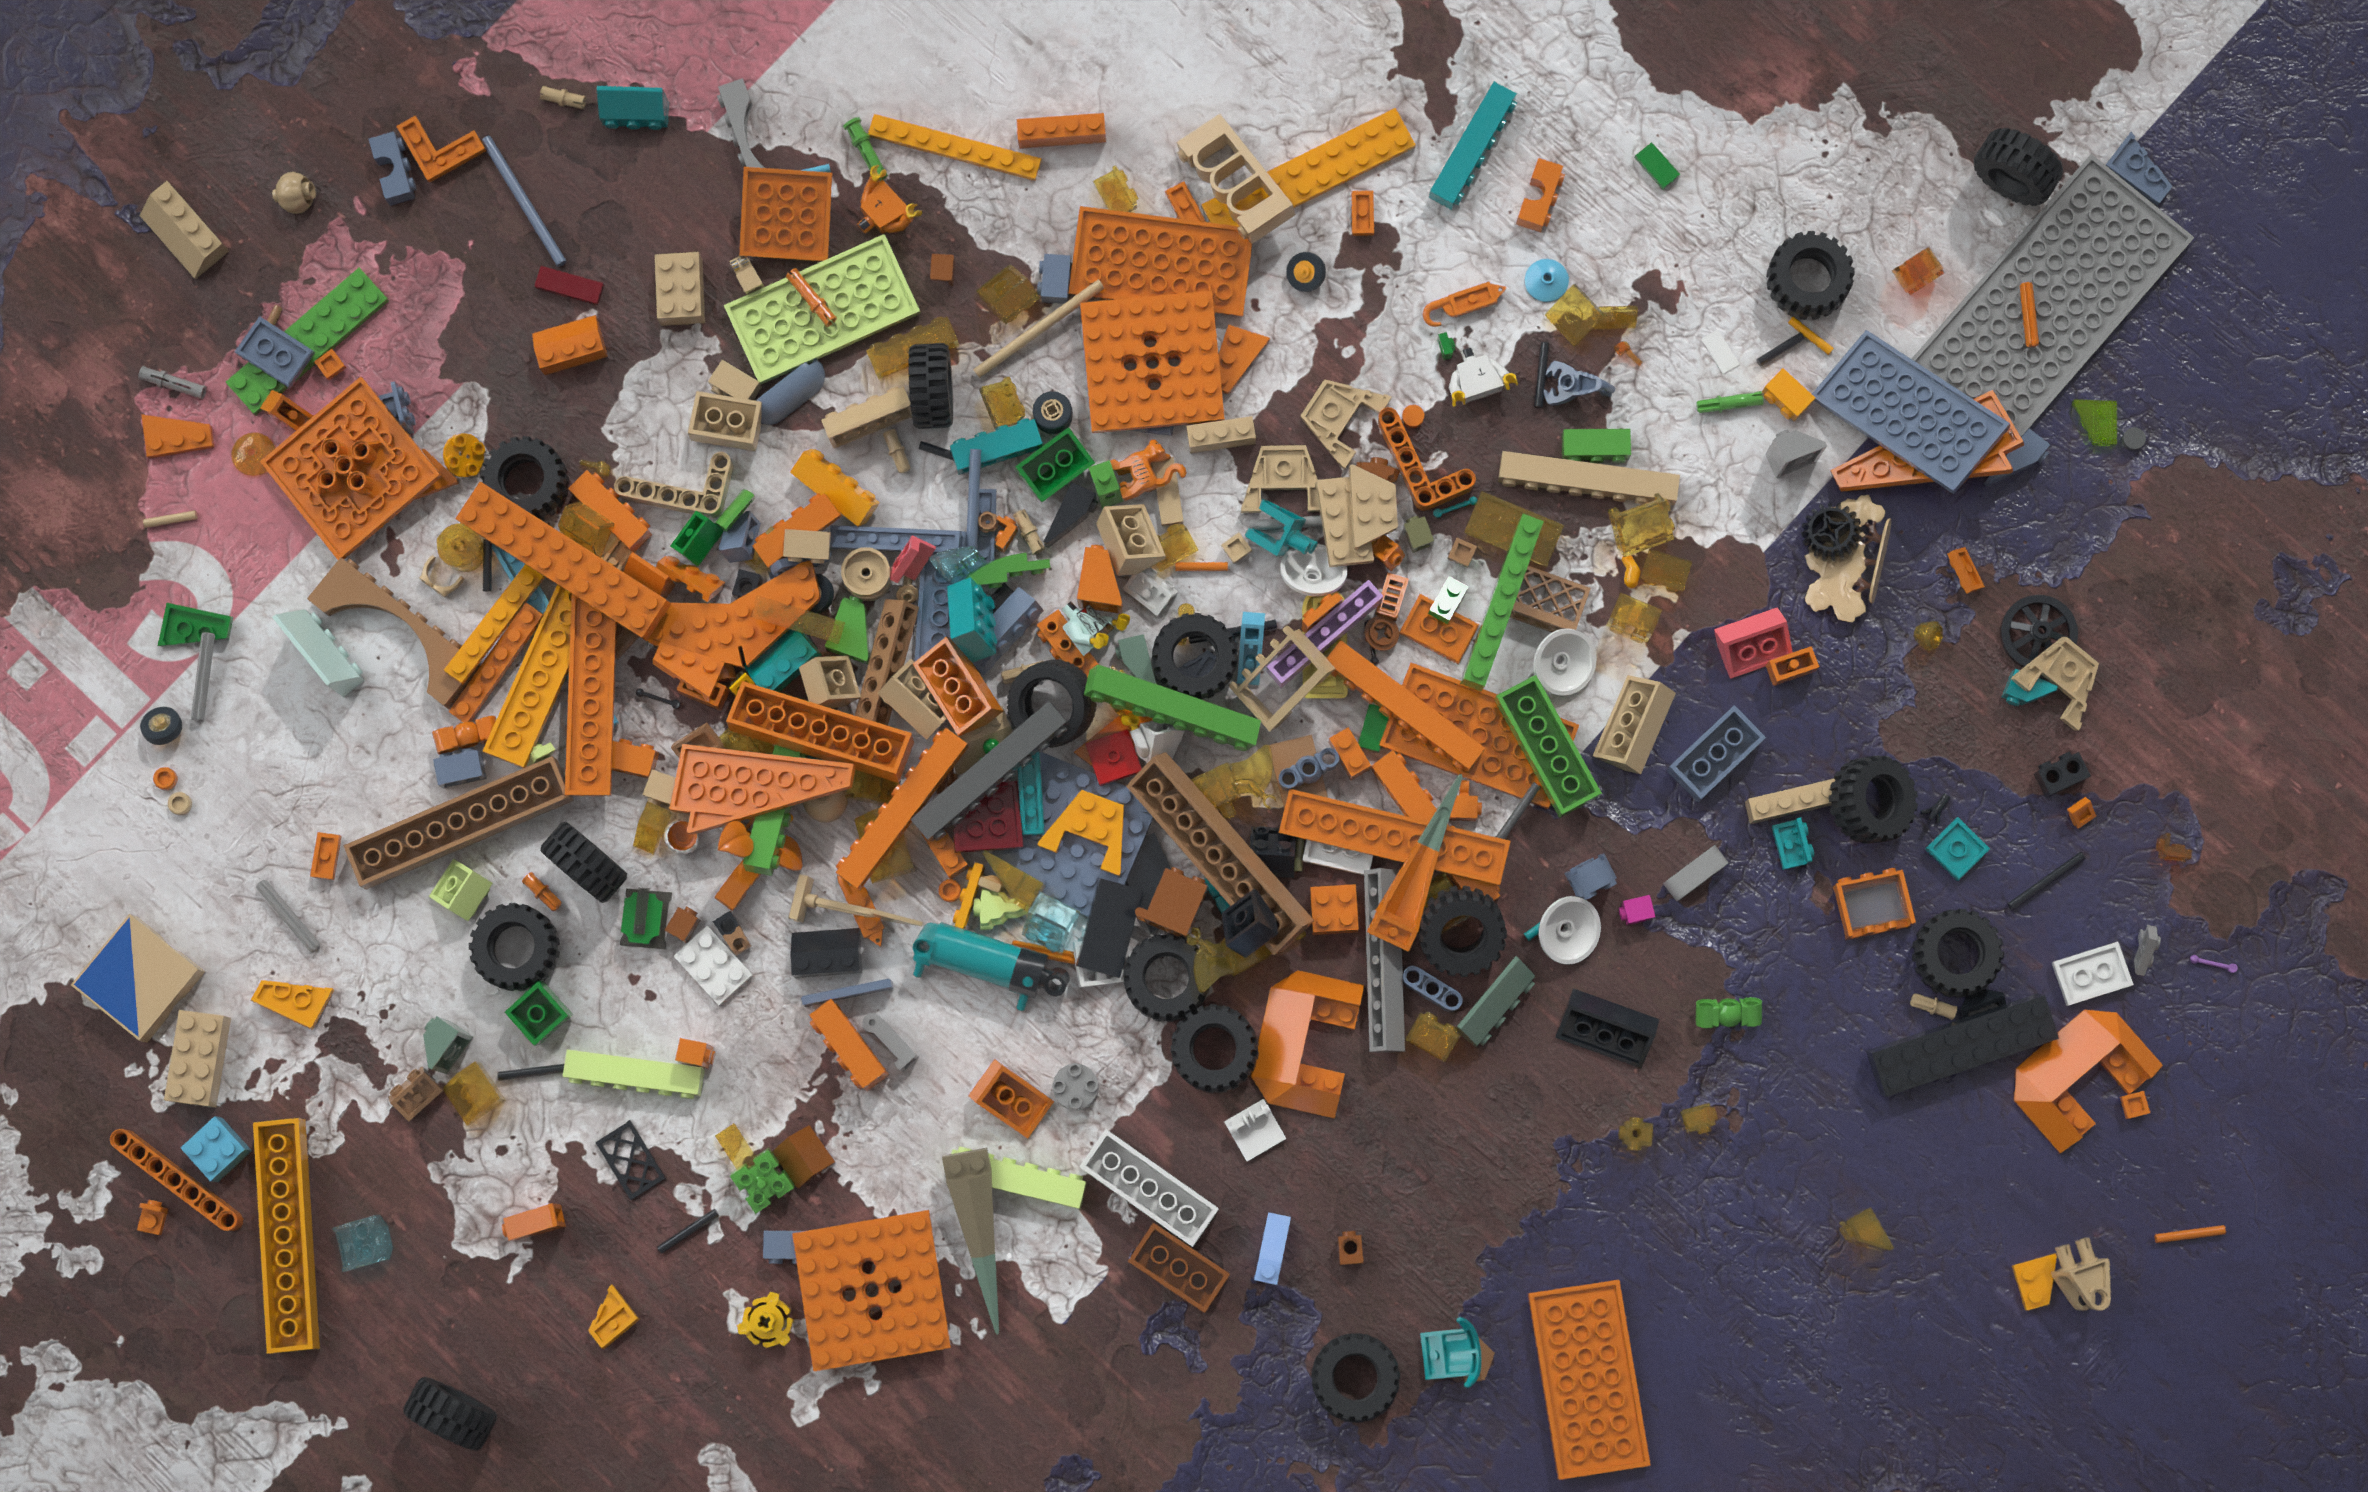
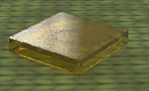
[1545,284,1606,347]

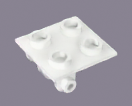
[1224,1099,1286,1161]

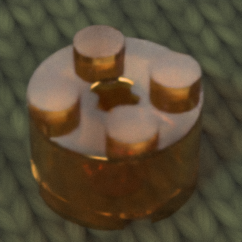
[1892,246,1944,295]

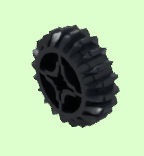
[1801,502,1863,562]

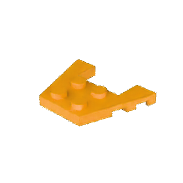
[1037,790,1124,877]

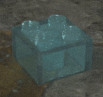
[1022,892,1081,955]

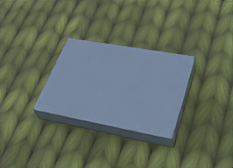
[235,316,315,389]

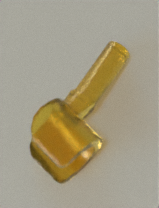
[580,459,610,476]

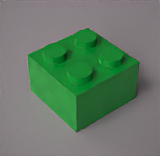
[504,981,573,1046]

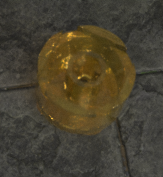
[436,523,483,572]

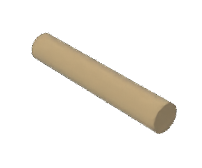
[143,510,197,528]

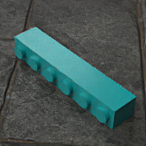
[1429,81,1518,210]

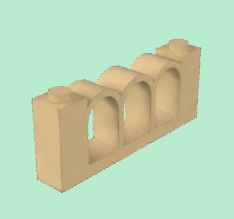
[1177,114,1295,244]

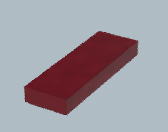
[534,266,604,305]

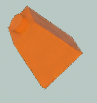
[502,1203,566,1241]

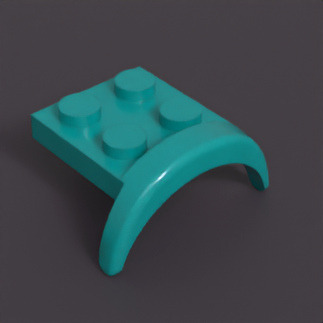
[1420,1317,1482,1388]

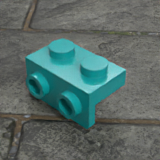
[1771,818,1814,870]

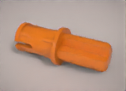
[522,872,562,911]

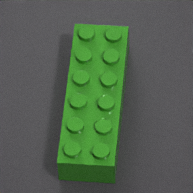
[1494,675,1602,818]

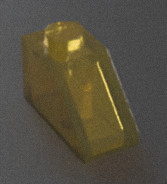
[633,801,672,855]

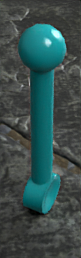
[1433,497,1478,518]

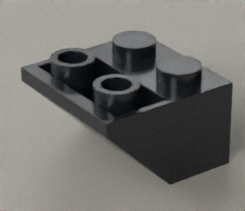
[1250,826,1296,878]

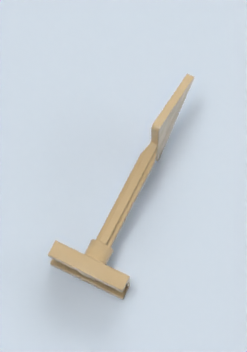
[789,874,923,927]

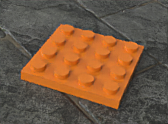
[739,167,832,261]

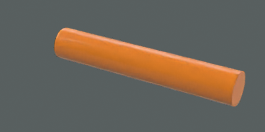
[1175,562,1228,571]

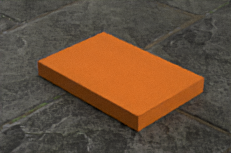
[1399,594,1479,664]

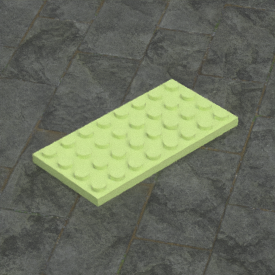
[724,234,921,384]

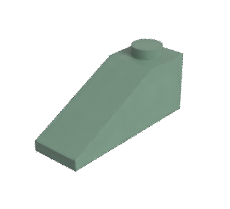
[1115,634,1156,684]

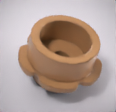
[978,511,998,533]

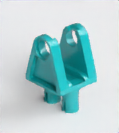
[1245,499,1318,556]

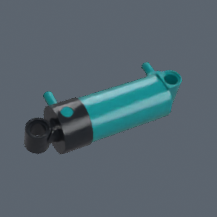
[912,922,1070,1011]

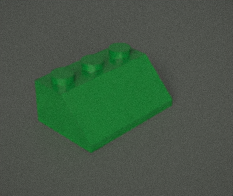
[1014,427,1095,503]

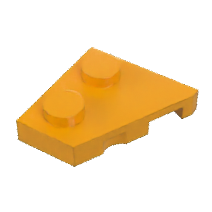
[2011,1254,2057,1310]
[588,1285,640,1349]

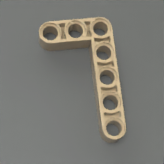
[614,452,733,518]

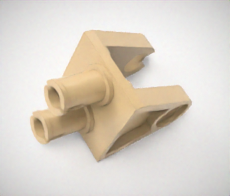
[2051,1237,2111,1311]

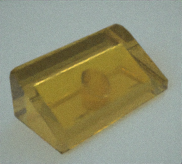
[1591,306,1638,329]

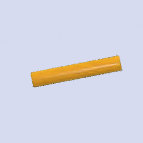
[1788,316,1834,355]

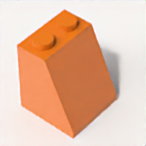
[1077,545,1123,614]

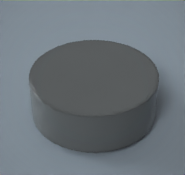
[2122,427,2146,451]

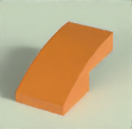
[715,859,761,911]

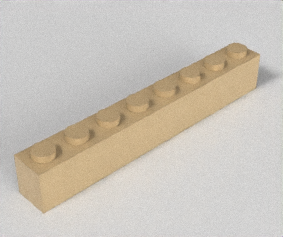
[1498,451,1680,508]

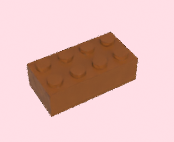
[1128,1223,1230,1313]

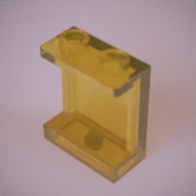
[1608,493,1675,557]

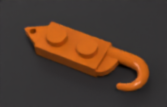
[1423,281,1507,327]
[837,875,885,947]

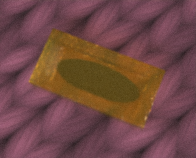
[715,1123,756,1169]

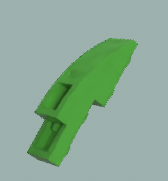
[963,553,1050,588]

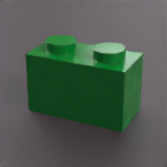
[670,511,724,567]

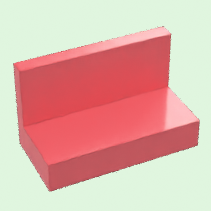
[890,535,936,583]

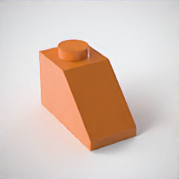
[260,390,313,431]

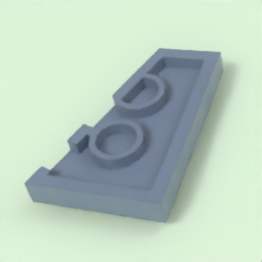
[2106,131,2172,206]

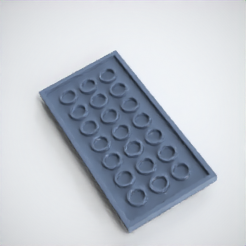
[1812,330,2010,494]

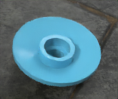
[1525,259,1569,302]

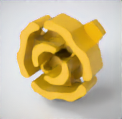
[737,1292,794,1348]

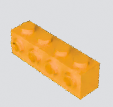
[790,449,880,526]

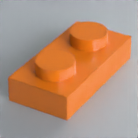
[1351,191,1374,236]
[1947,547,1985,594]
[310,832,342,880]

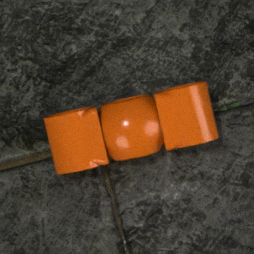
[432,716,497,755]

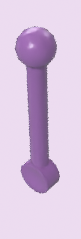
[2190,955,2237,973]

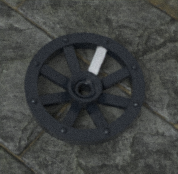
[2000,595,2078,668]

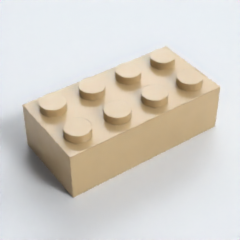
[164,1010,231,1108]

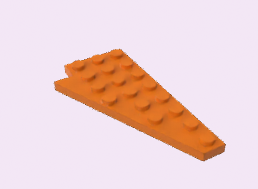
[1830,390,2024,491]

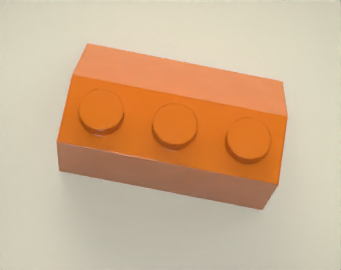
[532,315,608,375]

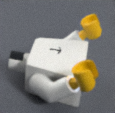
[1449,347,1518,406]
[1121,713,1185,766]

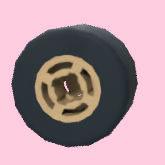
[1032,391,1073,434]

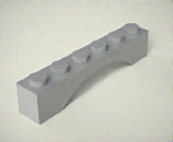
[717,78,765,168]

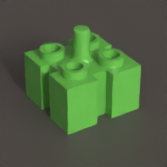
[730,1148,794,1214]

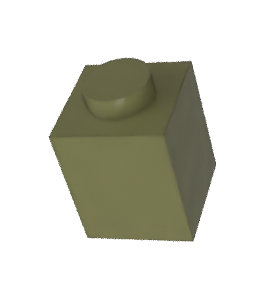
[1403,516,1434,553]

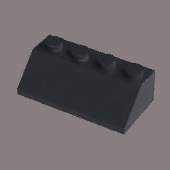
[1555,988,1659,1069]

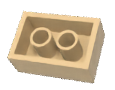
[655,252,705,326]

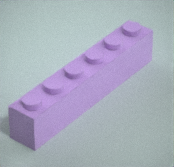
[1266,580,1383,688]

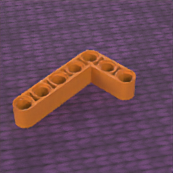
[1378,407,1476,511]

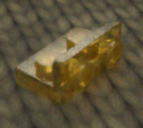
[1155,524,1198,572]

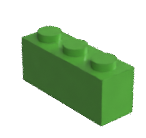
[1562,429,1631,464]

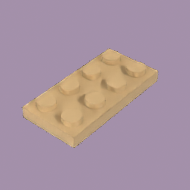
[1316,477,1374,568]

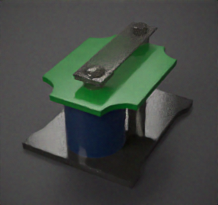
[620,887,672,950]

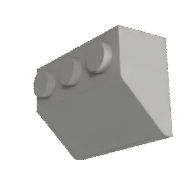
[1765,430,1827,478]

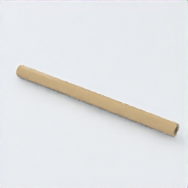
[973,279,1104,378]

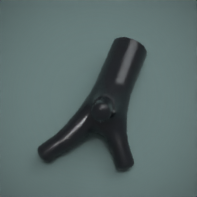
[1921,793,1951,823]

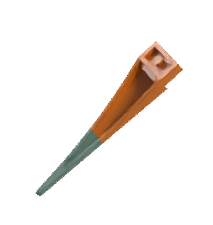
[1367,774,1463,952]

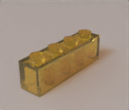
[866,316,959,380]
[750,596,845,644]

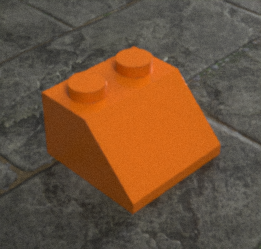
[623,552,676,599]

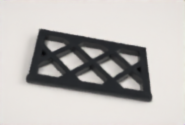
[595,1120,666,1200]

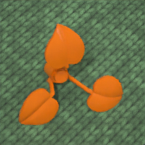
[718,817,803,871]

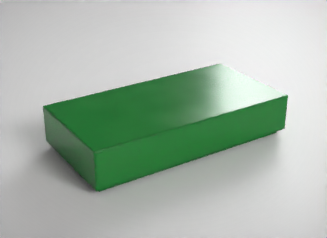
[1634,142,1680,190]
[1358,704,1388,753]

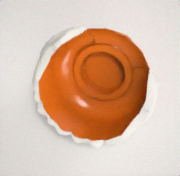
[664,821,700,854]

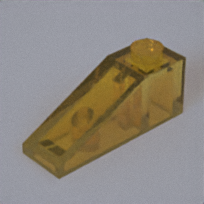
[983,850,1046,910]

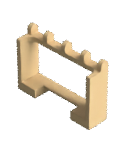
[1229,625,1336,732]

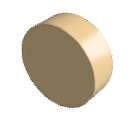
[168,792,192,815]

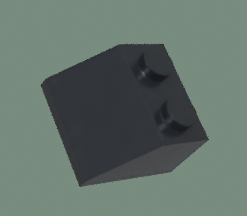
[1222,888,1278,958]

